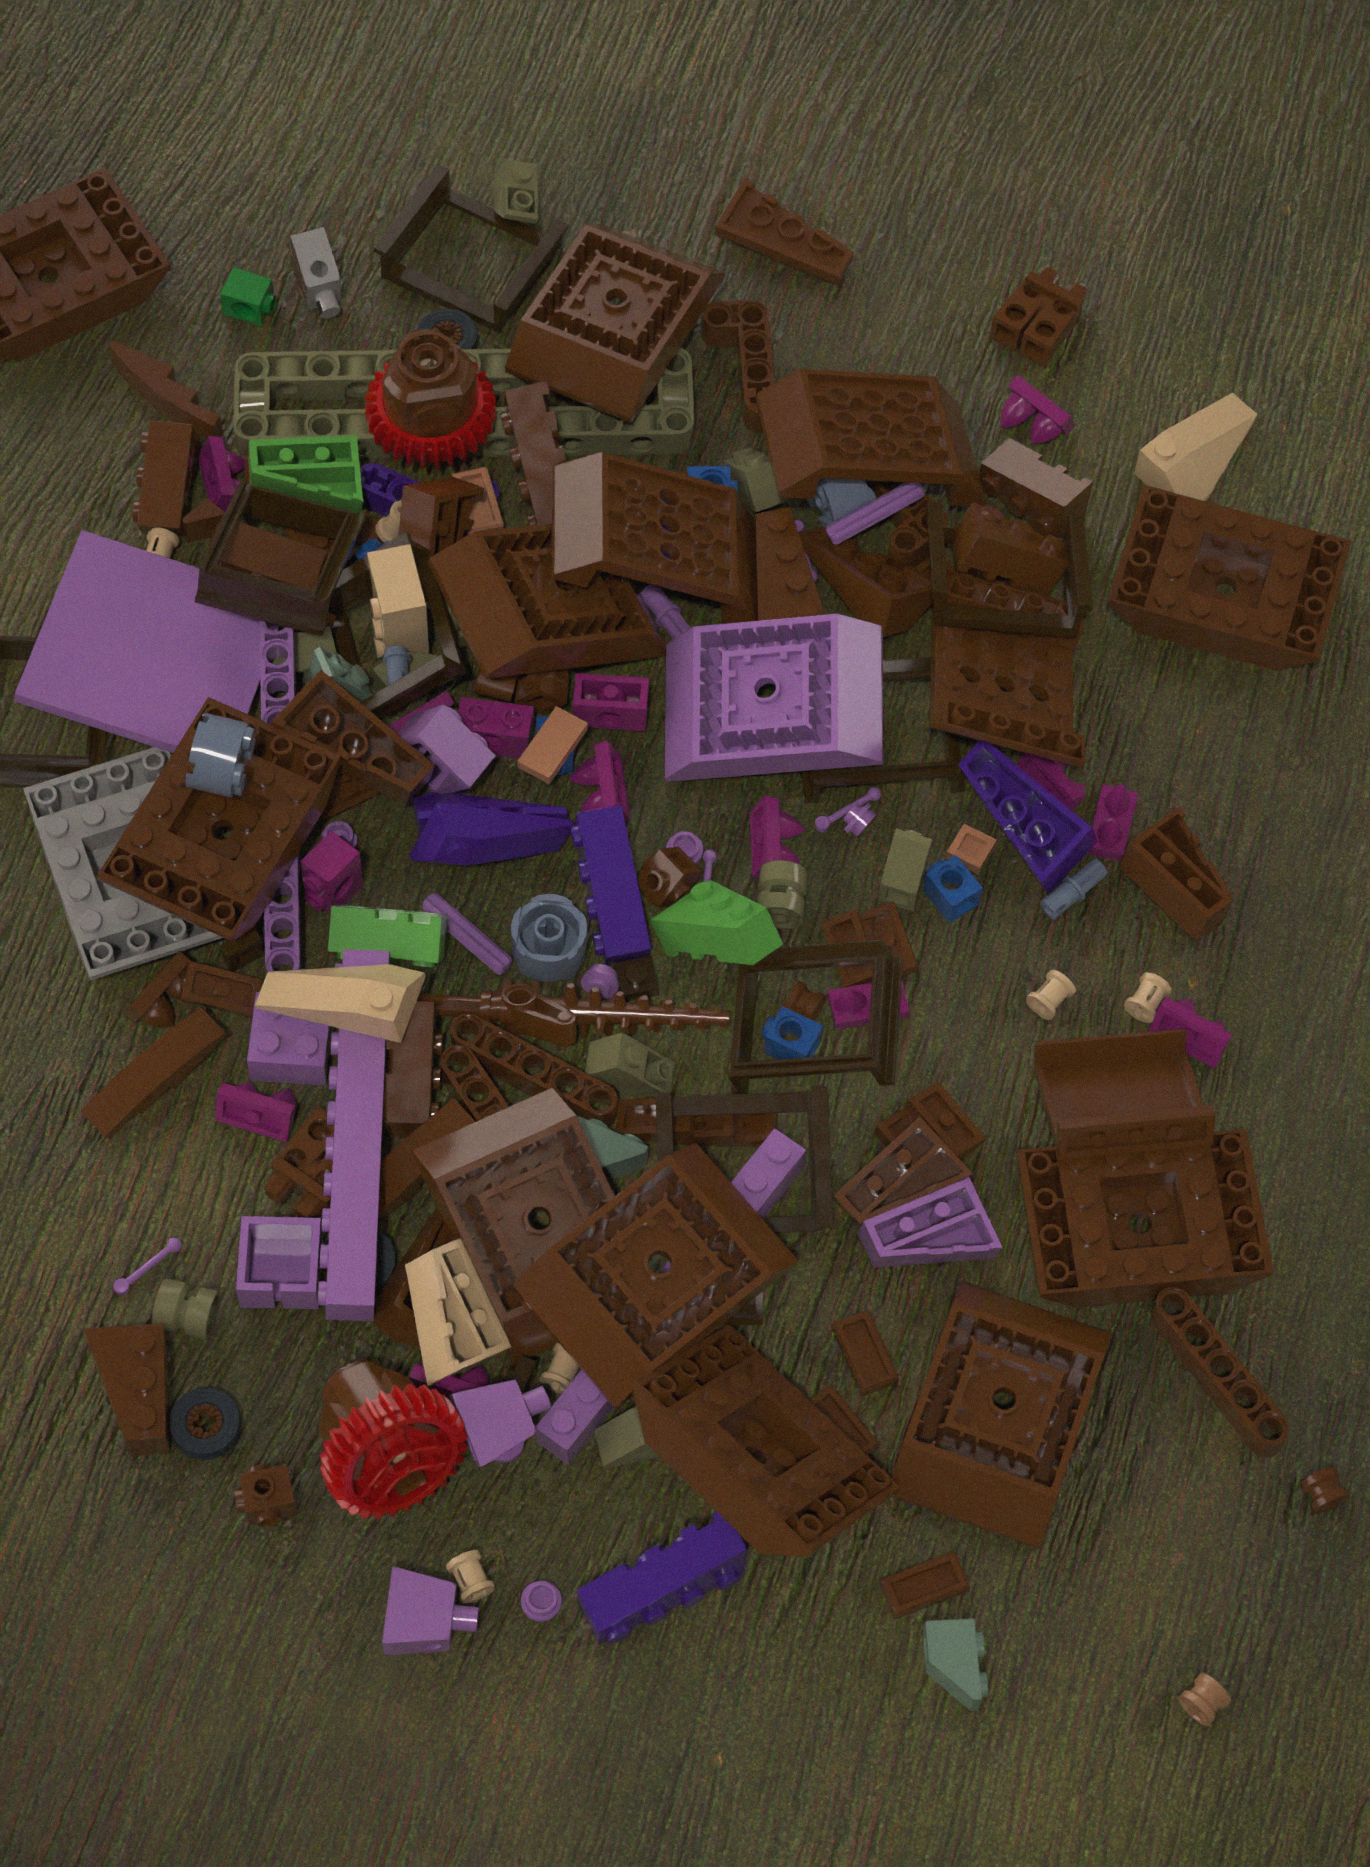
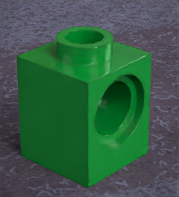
[220,267,277,326]

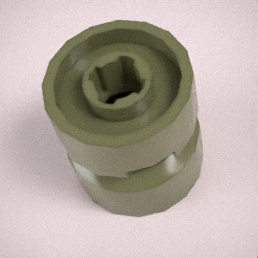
[757,860,808,930]
[152,1278,221,1340]

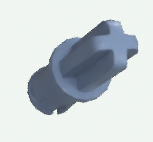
[1040,859,1108,920]

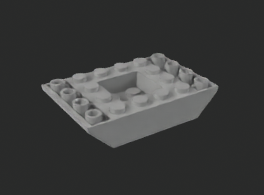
[23,747,223,981]

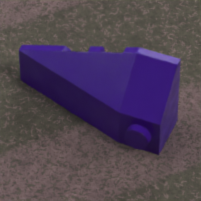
[413,792,567,838]
[409,803,573,866]

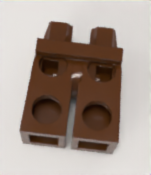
[989,266,1087,368]
[264,1105,334,1218]

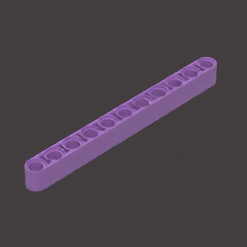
[260,620,302,973]

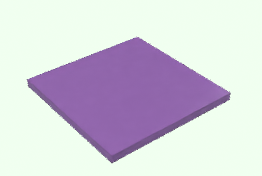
[13,530,280,753]

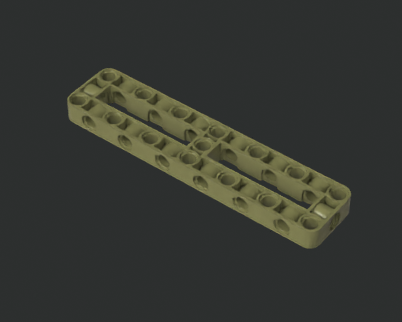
[233,348,694,459]

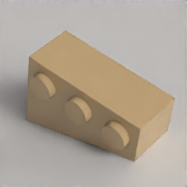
[367,544,429,658]
[405,1238,511,1386]

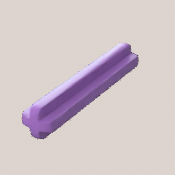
[826,482,925,544]
[422,893,512,975]

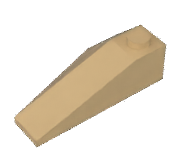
[1134,393,1258,501]
[255,964,426,1043]

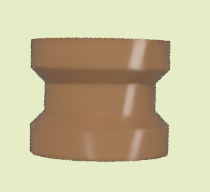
[1178,1673,1231,1726]

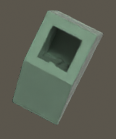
[306,647,371,702]
[577,1116,648,1180]
[922,1619,988,1711]

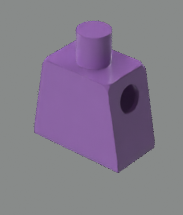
[448,1380,551,1467]
[382,1567,479,1655]

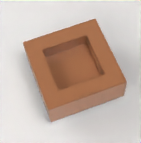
[946,823,997,875]

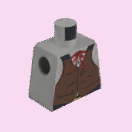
[290,227,341,318]

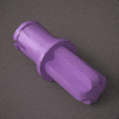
[641,584,691,640]

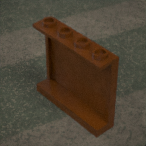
[1034,1028,1215,1159]

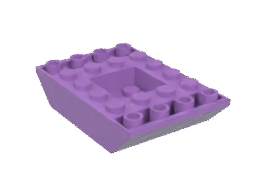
[665,614,884,782]

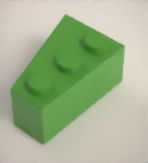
[248,435,363,513]
[650,880,783,965]
[328,904,448,967]

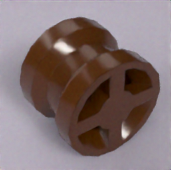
[783,981,826,1021]
[1300,1467,1351,1514]

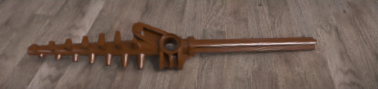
[417,978,730,1047]

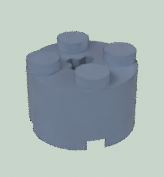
[806,478,876,528]
[185,713,256,798]
[511,894,587,982]

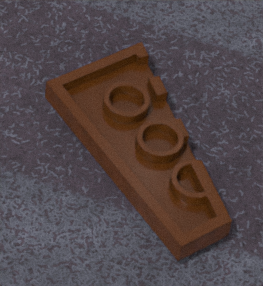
[715,177,854,285]

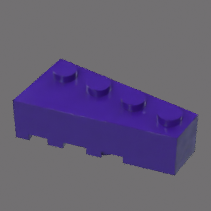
[958,741,1098,895]
[570,805,651,965]
[577,1511,747,1644]

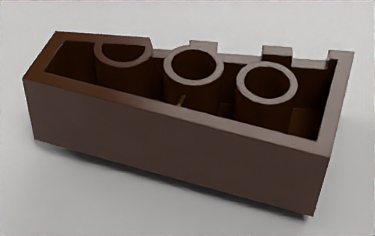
[500,381,566,526]
[754,507,825,621]
[271,670,435,806]

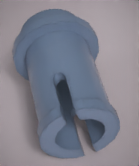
[382,646,411,685]

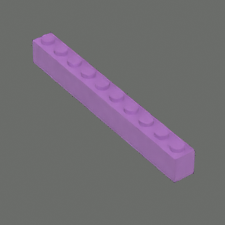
[318,949,389,1321]
[535,1128,806,1465]

